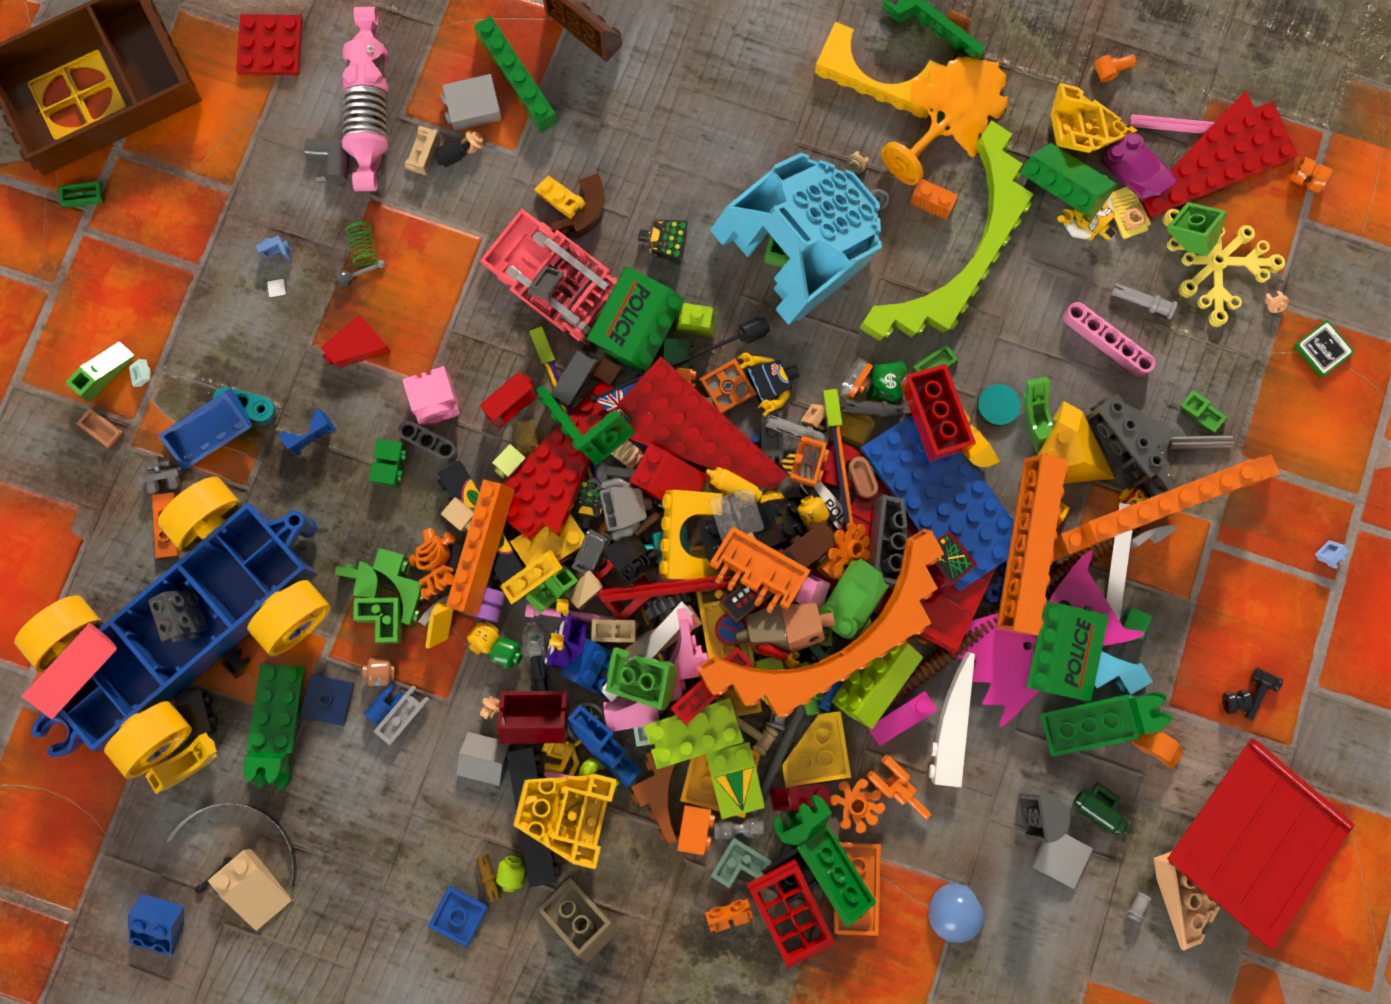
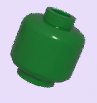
[488,637,523,669]

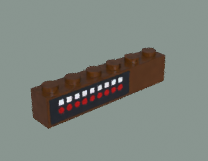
[719,520,837,626]

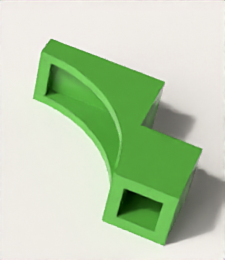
[372,548,426,627]

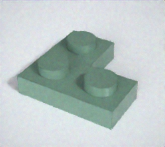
[710,837,772,888]

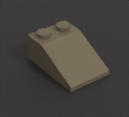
[537,877,620,963]

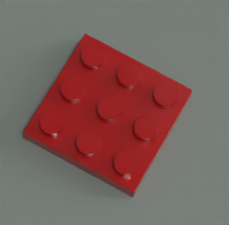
[236,14,303,76]

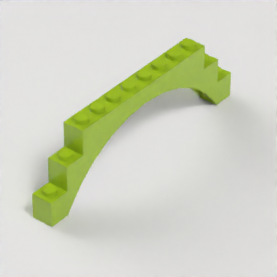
[859,120,1033,341]

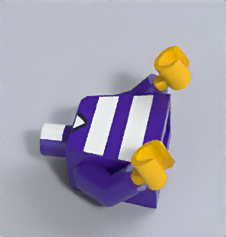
[545,599,587,668]

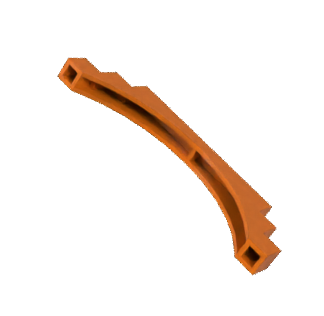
[1052,454,1280,563]
[696,529,944,717]

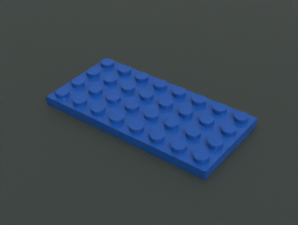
[860,415,1014,592]

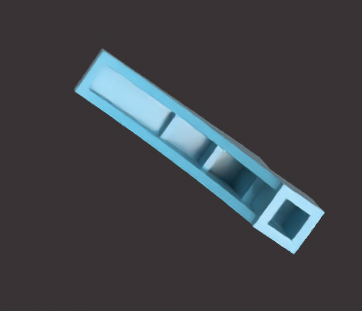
[1094,651,1153,695]

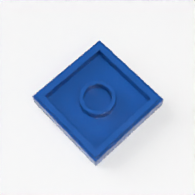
[428,885,489,948]

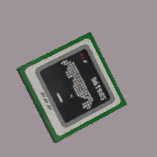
[1293,320,1355,378]

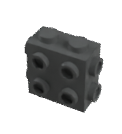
[148,589,209,644]

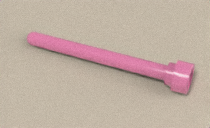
[525,601,618,622]

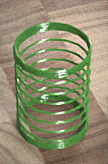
[345,222,379,266]

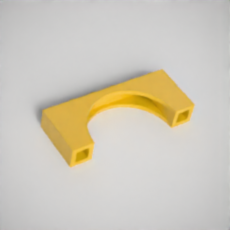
[815,22,942,119]

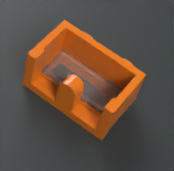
[788,436,829,487]

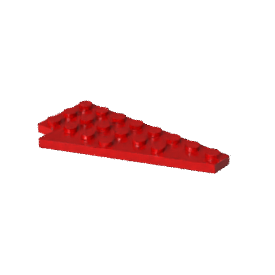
[1141,91,1298,220]
[617,357,787,491]
[503,380,613,542]

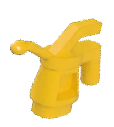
[541,739,582,776]

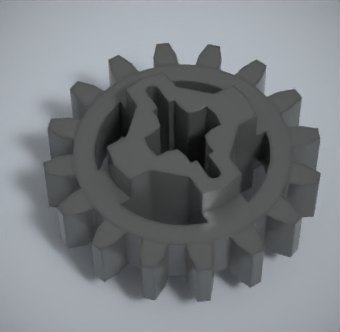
[645,593,692,622]

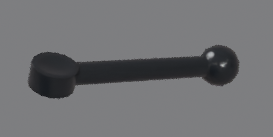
[195,857,233,894]

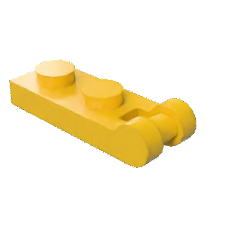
[534,175,586,219]

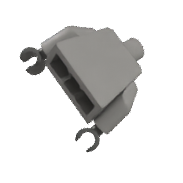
[587,478,652,546]

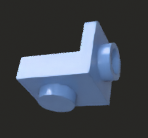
[255,235,292,261]

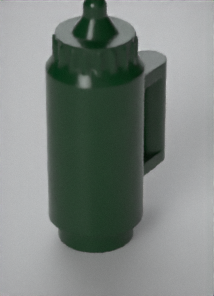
[1072,782,1129,836]

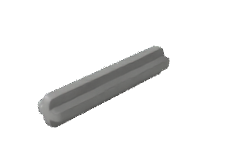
[1169,435,1234,449]

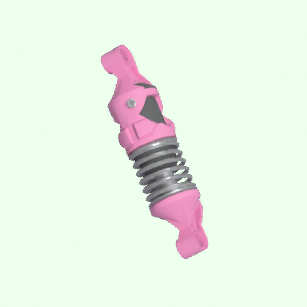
[342,6,388,192]

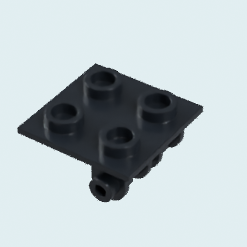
[602,533,660,585]

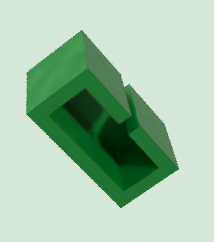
[369,439,408,488]

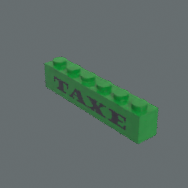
[473,15,557,133]

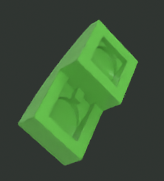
[1180,390,1227,435]

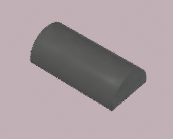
[1018,793,1070,843]

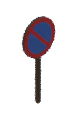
[715,614,748,651]

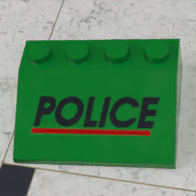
[586,266,685,372]
[1025,601,1109,702]

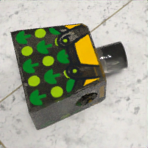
[638,220,688,265]
[571,479,605,529]

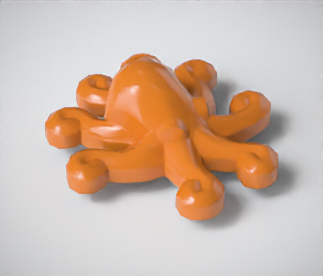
[828,522,870,573]
[831,779,886,834]

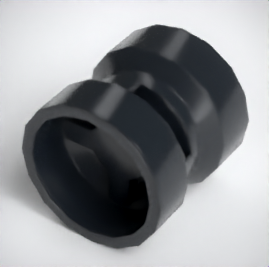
[1222,689,1253,714]

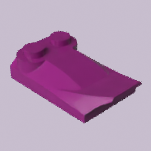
[1101,133,1178,202]

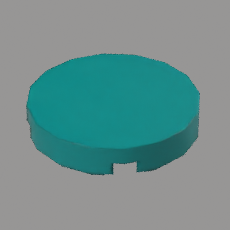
[977,384,1020,427]

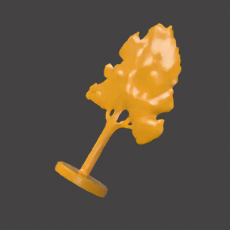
[881,57,1009,185]

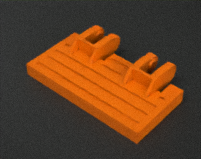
[710,526,811,614]

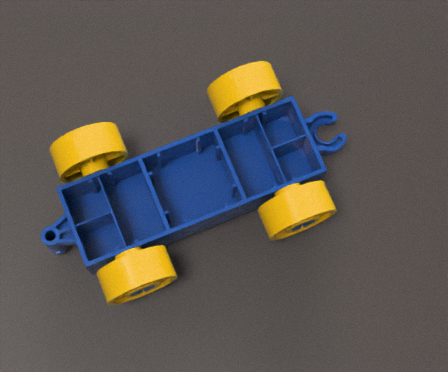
[14,477,331,779]

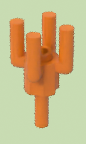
[865,755,931,820]

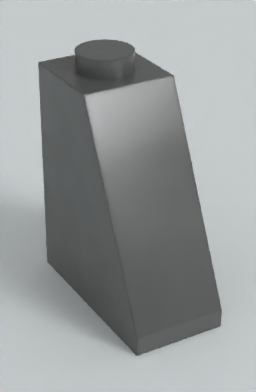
[551,349,602,406]

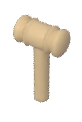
[736,716,779,756]

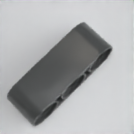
[398,421,458,463]

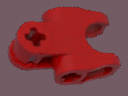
[804,441,866,492]

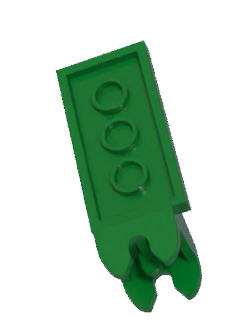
[882,0,986,60]
[243,664,306,791]
[1040,692,1172,757]
[774,795,876,927]

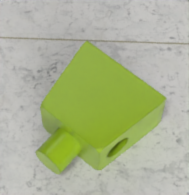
[675,303,718,338]

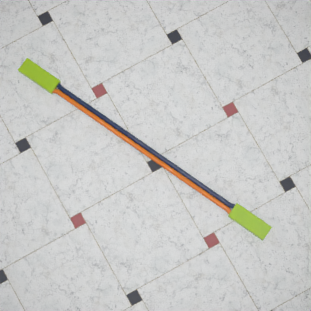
[823,389,871,637]

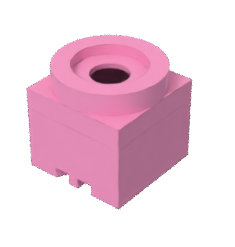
[402,366,460,426]

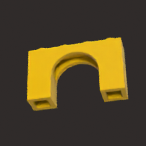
[659,490,722,580]

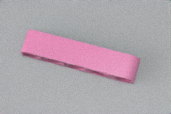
[1063,302,1155,377]

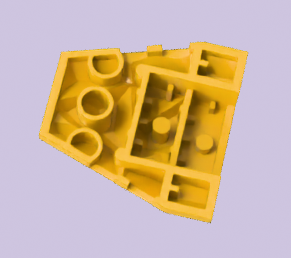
[513,774,617,869]

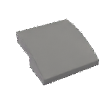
[1031,834,1093,889]

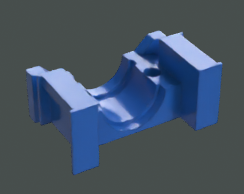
[278,408,336,457]

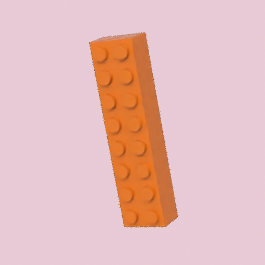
[996,454,1068,635]

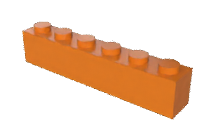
[446,479,515,616]

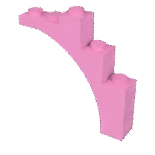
[603,608,708,732]

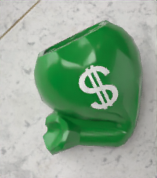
[867,361,909,404]

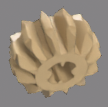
[611,440,644,469]

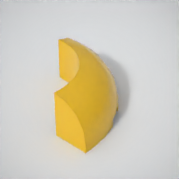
[963,409,1000,467]

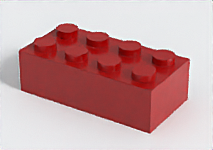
[900,363,976,463]

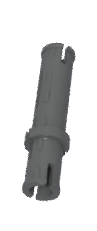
[841,398,904,418]

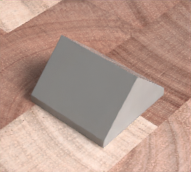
[457,732,511,786]

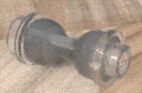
[714,816,764,842]

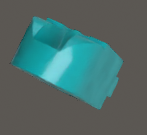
[213,387,277,425]

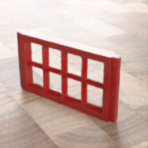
[747,859,836,968]

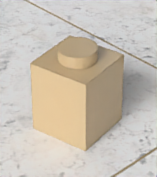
[441,497,474,533]

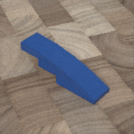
[566,705,642,787]

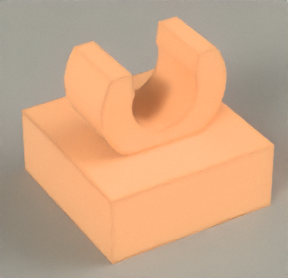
[801,404,827,430]

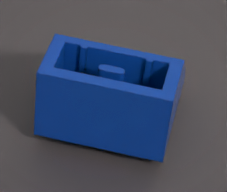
[560,638,612,698]
[128,894,184,956]

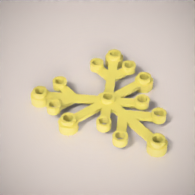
[1162,209,1285,327]

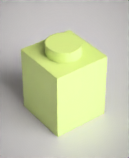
[492,444,526,479]

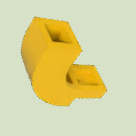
[145,733,217,794]

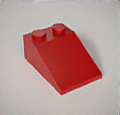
[630,443,708,501]

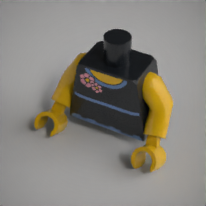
[737,353,800,416]

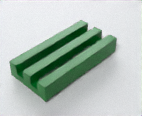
[58,181,104,208]

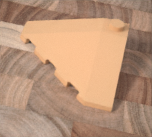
[1154,851,1220,950]

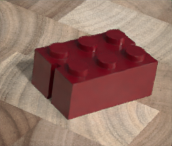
[496,691,569,744]

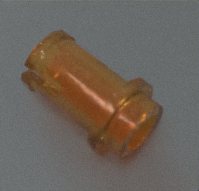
[947,8,973,30]

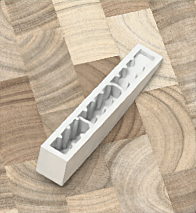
[928,652,975,787]

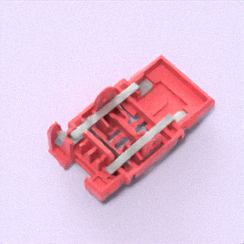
[479,208,618,346]

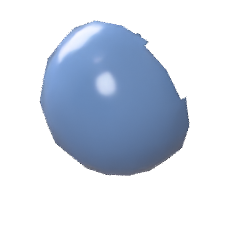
[928,883,985,943]

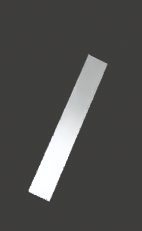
[1106,503,1132,621]
[602,601,693,702]

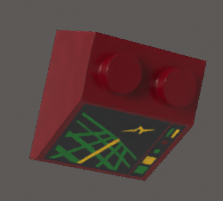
[926,531,977,597]

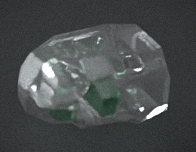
[522,622,547,658]

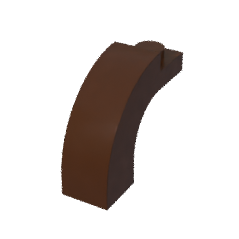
[551,173,605,239]

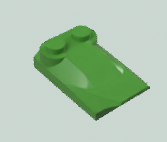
[819,559,889,641]
[605,648,677,710]

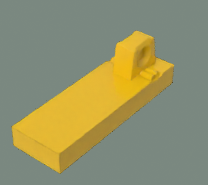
[500,550,563,604]

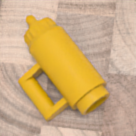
[706,467,762,514]

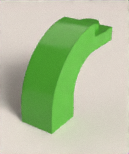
[1023,377,1054,455]

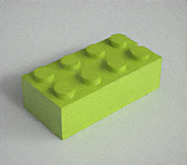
[831,642,923,729]
[644,698,744,769]

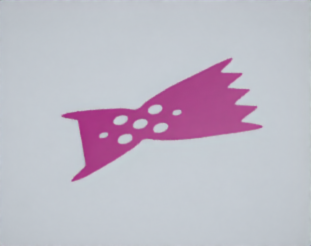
[957,550,1145,727]

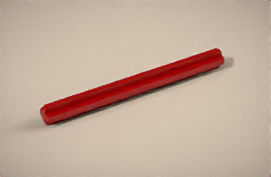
[600,575,732,603]

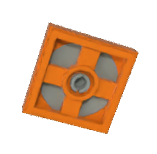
[699,358,757,414]

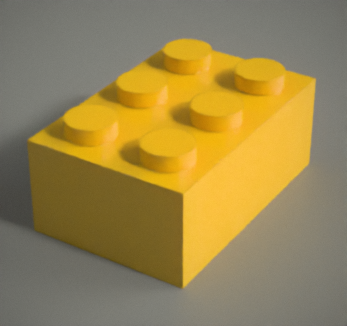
[510,514,585,567]

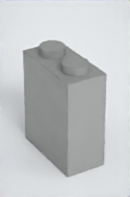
[441,74,502,131]

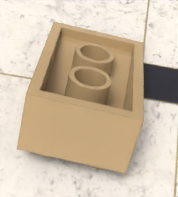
[208,849,292,931]

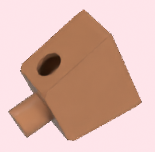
[780,603,835,653]

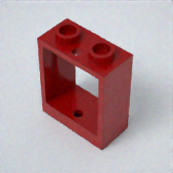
[479,371,537,430]
[593,559,653,620]

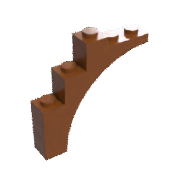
[630,703,711,844]

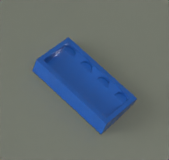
[158,388,252,470]

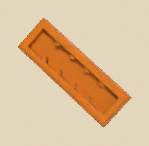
[152,492,180,559]

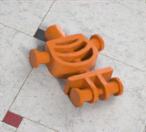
[408,528,456,600]

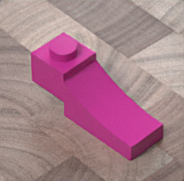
[867,691,937,746]

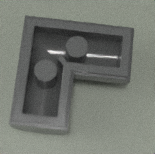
[304,139,349,181]

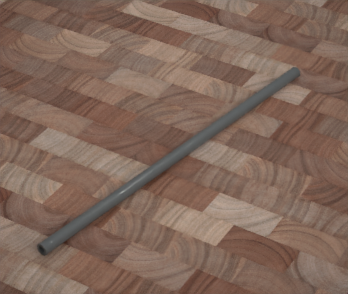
[750,630,841,816]

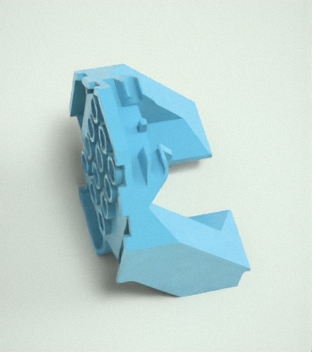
[710,153,882,325]

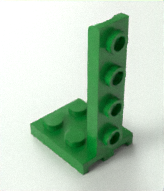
[536,386,636,465]

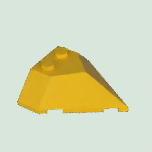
[1050,83,1137,153]
[1020,401,1115,484]

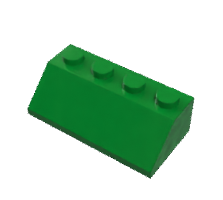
[1020,143,1118,220]

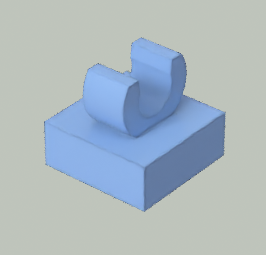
[1315,540,1348,569]

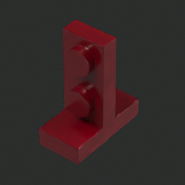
[770,783,832,811]

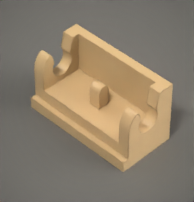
[405,126,441,176]
[591,619,639,642]

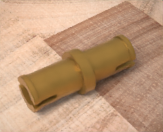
[475,854,502,903]

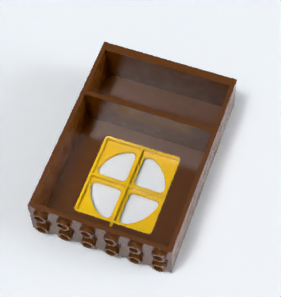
[0,0,203,176]

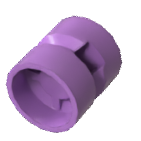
[471,587,506,623]

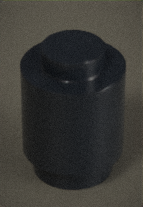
[434,140,466,168]

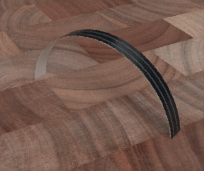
[166,803,297,886]

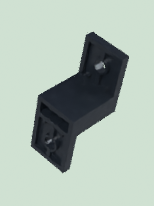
[697,497,808,565]

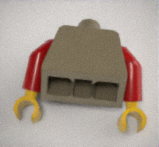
[735,603,800,669]

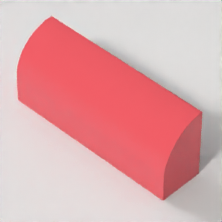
[21,622,117,719]

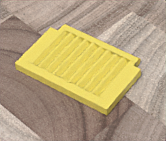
[1110,187,1152,240]

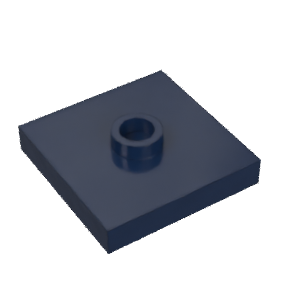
[300,674,355,726]

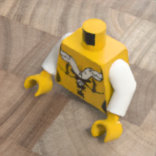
[1057,175,1117,241]

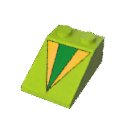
[705,742,765,819]

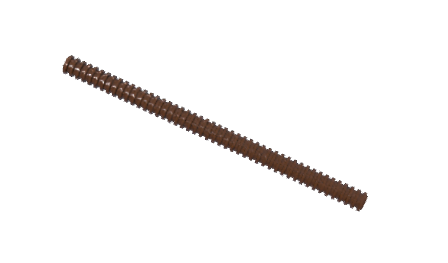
[888,527,1142,708]

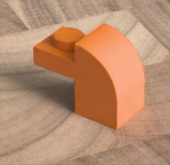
[1131,731,1184,769]

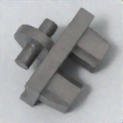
[138,456,184,493]

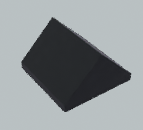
[761,845,818,904]

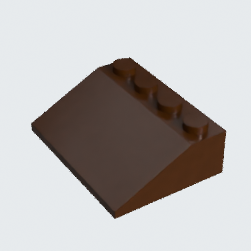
[543,0,622,62]

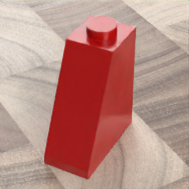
[320,315,390,368]

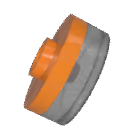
[838,357,873,400]

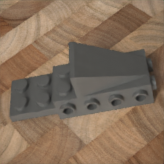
[1085,394,1177,519]

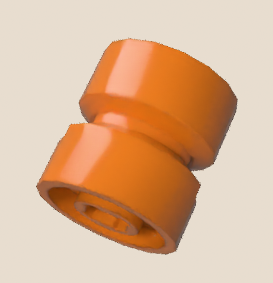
[1291,156,1332,193]

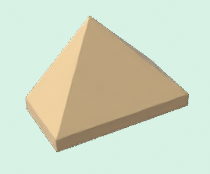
[566,570,604,611]

